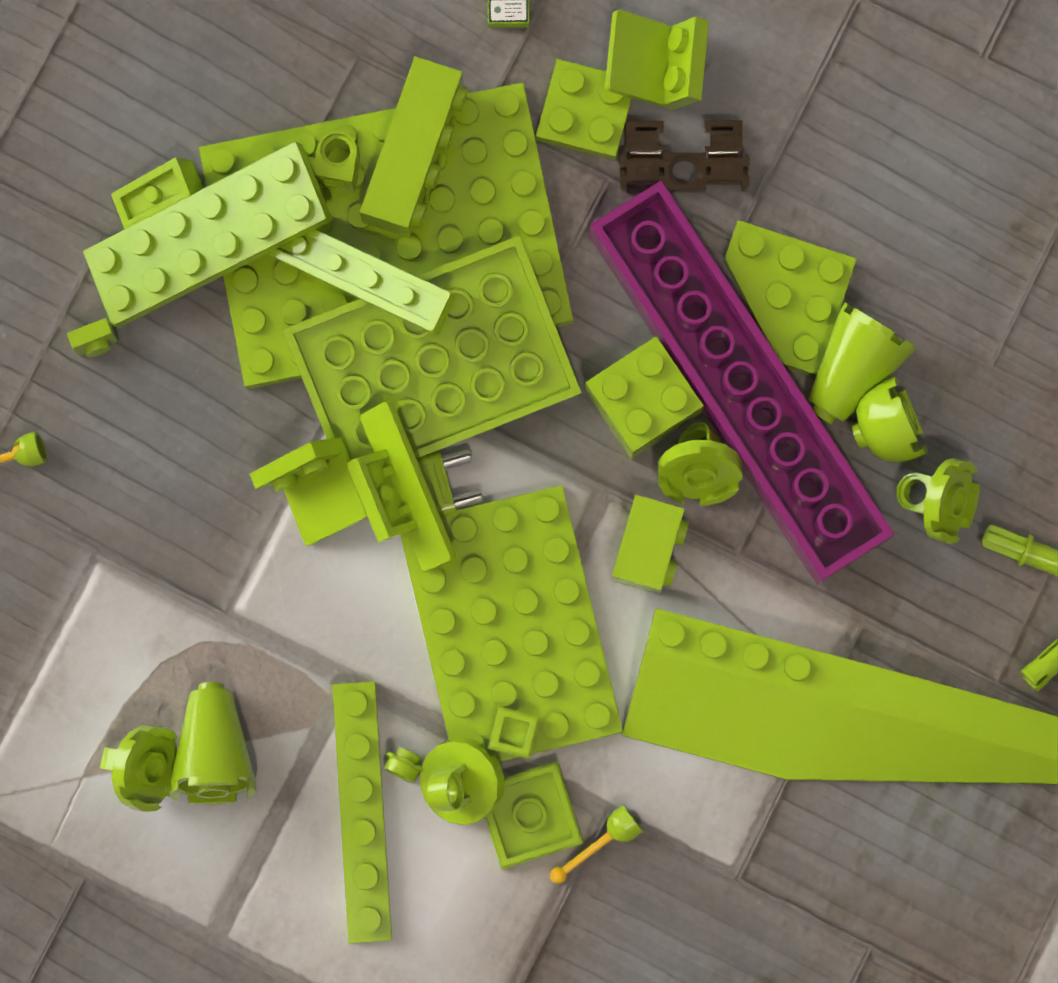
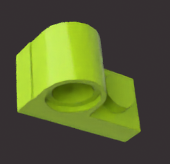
[272,131,360,193]
[111,157,204,229]

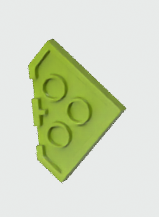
[724,220,857,378]

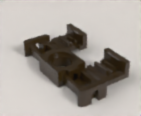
[620,120,750,193]

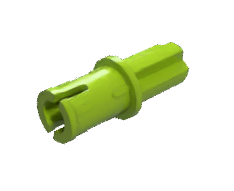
[981,524,1058,578]

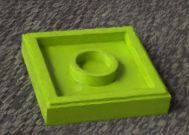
[485,761,583,870]

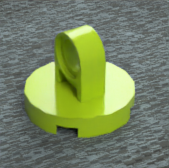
[658,422,743,506]
[896,458,980,544]
[99,724,179,812]
[420,737,504,825]

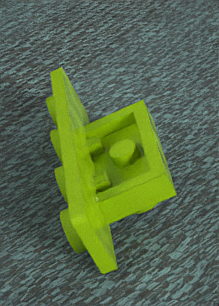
[346,401,456,572]

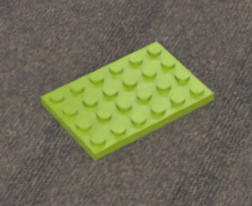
[282,235,582,460]
[401,485,623,762]

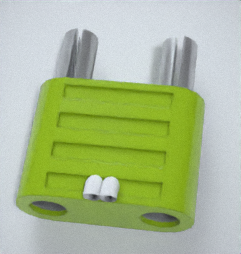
[417,449,483,518]

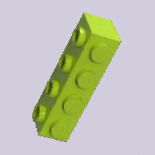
[359,56,468,238]

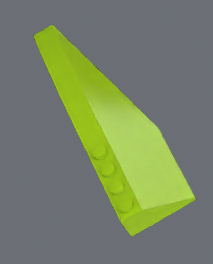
[622,608,1058,784]

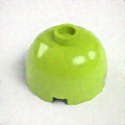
[851,376,928,463]

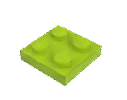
[536,59,632,161]

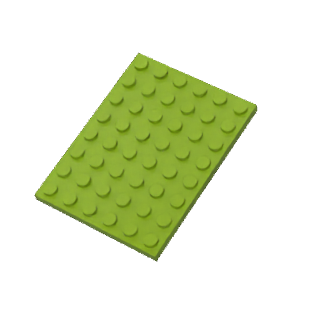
[199,83,573,390]

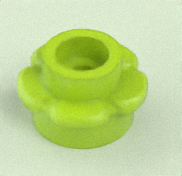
[384,747,423,784]

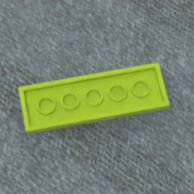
[83,141,333,328]

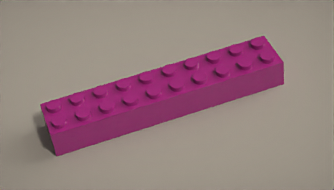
[589,181,894,585]

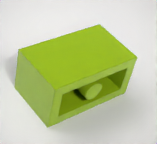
[611,494,689,594]

